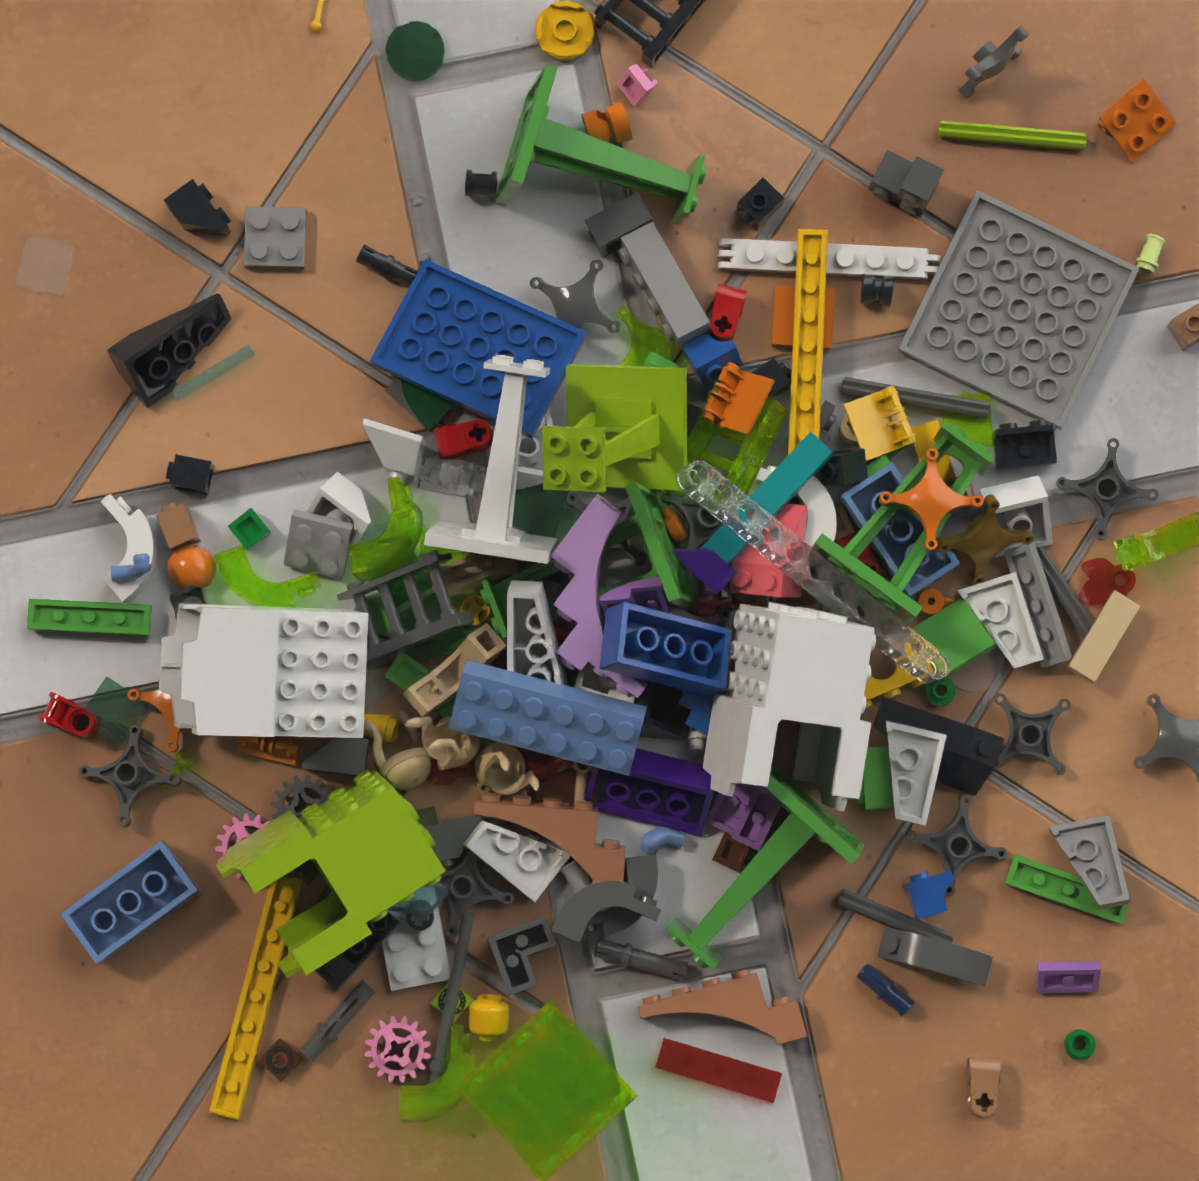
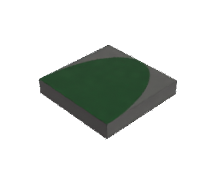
[385,377,456,433]

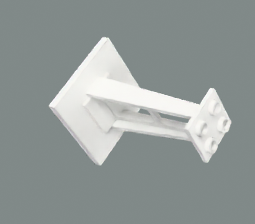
[424,354,558,564]

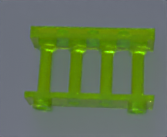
[670,380,788,517]

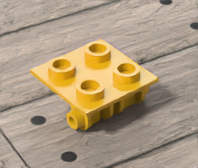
[843,386,916,461]

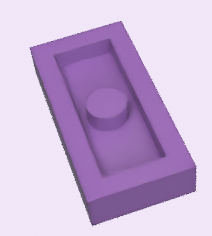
[1035,961,1101,993]

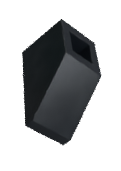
[164,179,231,236]

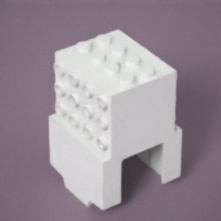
[703,602,876,811]
[159,603,368,738]

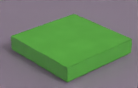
[911,597,996,679]

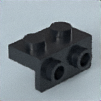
[992,420,1057,470]

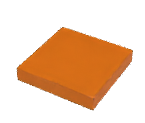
[771,285,835,350]

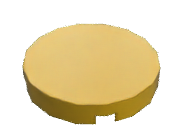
[535,1,594,61]

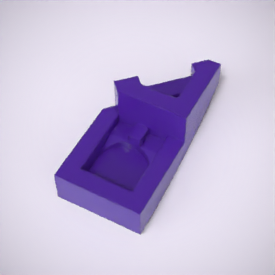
[672,547,737,595]

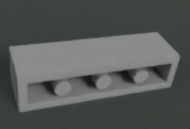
[618,222,710,348]

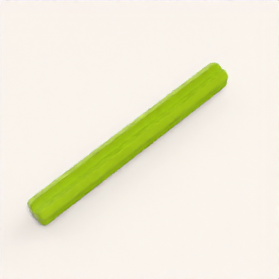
[938,120,1087,150]

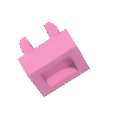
[616,64,657,107]

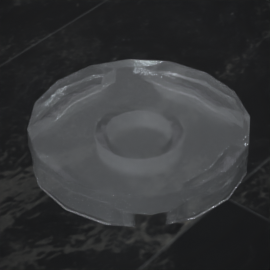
[948,640,1004,693]

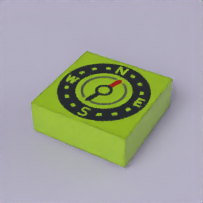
[430,981,474,1023]

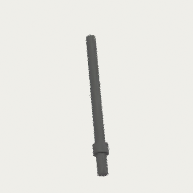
[426,912,474,1097]

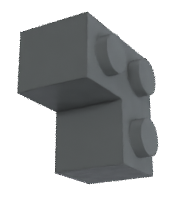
[869,150,944,215]
[487,916,557,996]

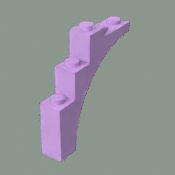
[551,494,648,698]

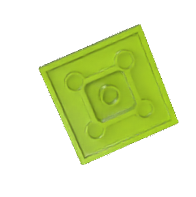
[542,364,687,492]

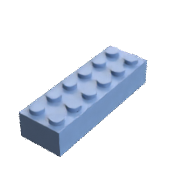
[448,660,647,776]

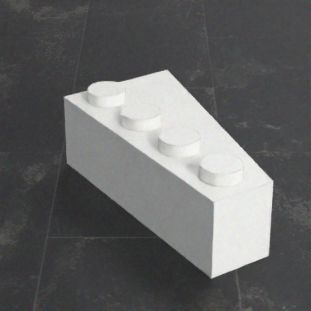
[507,580,569,686]

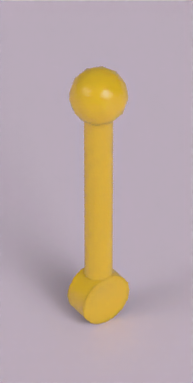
[310,0,324,32]

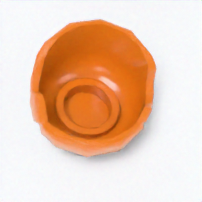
[167,545,216,591]

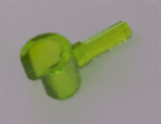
[160,749,194,789]

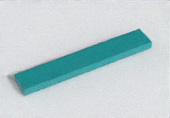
[684,432,834,587]

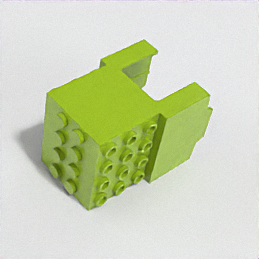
[215,770,446,978]

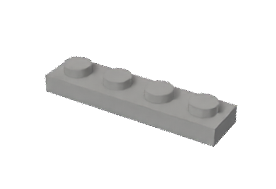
[1004,543,1072,668]

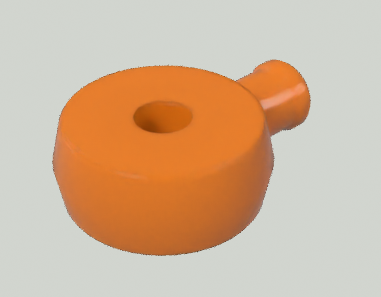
[661,506,688,542]
[916,588,955,616]

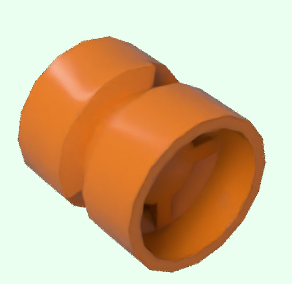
[581,102,633,144]

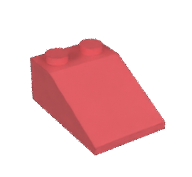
[730,504,807,597]

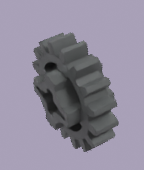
[271,775,332,819]

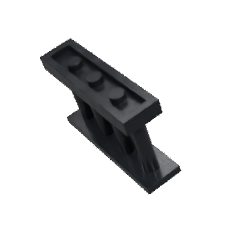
[594,0,706,68]

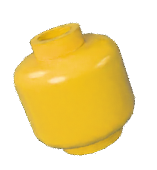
[469,994,509,1042]

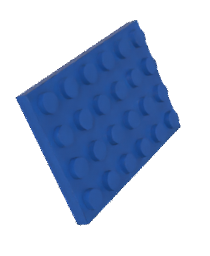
[370,259,587,439]

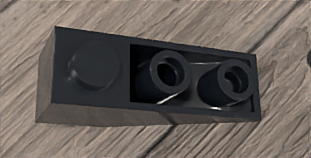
[315,910,400,992]

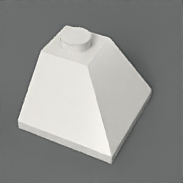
[362,418,426,482]
[306,472,371,562]

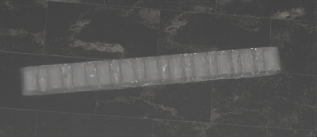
[677,460,950,684]

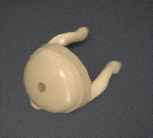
[364,710,431,790]
[405,716,480,771]
[474,740,539,795]

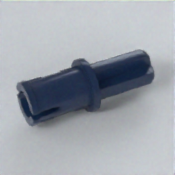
[857,964,914,1017]

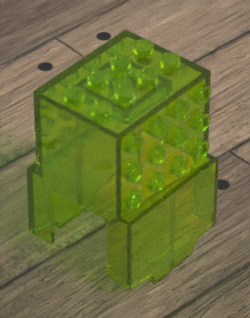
[455,1000,638,1181]

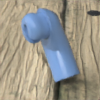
[111,553,152,582]
[641,826,686,855]

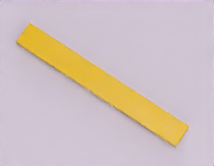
[788,229,828,455]
[209,875,304,1120]

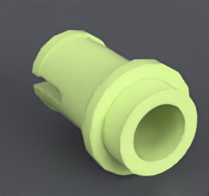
[1135,234,1165,274]

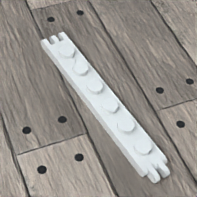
[718,238,941,280]

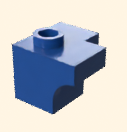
[681,331,743,396]
[678,690,726,736]
[903,871,955,920]

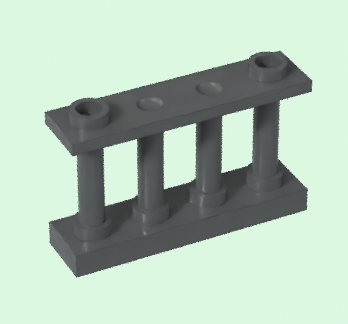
[337,550,474,663]

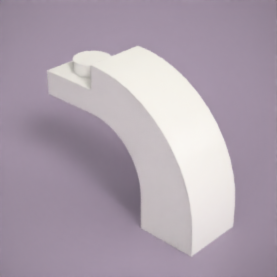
[756,466,837,550]
[101,494,157,603]

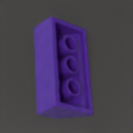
[585,748,714,837]

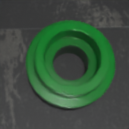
[925,676,956,706]
[1064,1029,1095,1060]

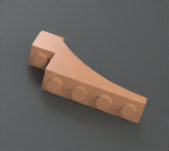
[474,793,626,885]
[637,969,807,1045]

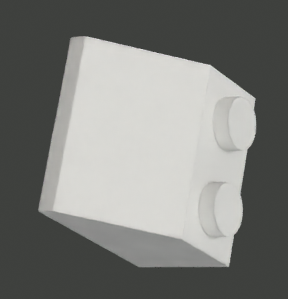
[980,476,1053,558]

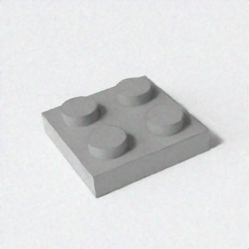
[244,206,307,269]
[283,509,353,580]

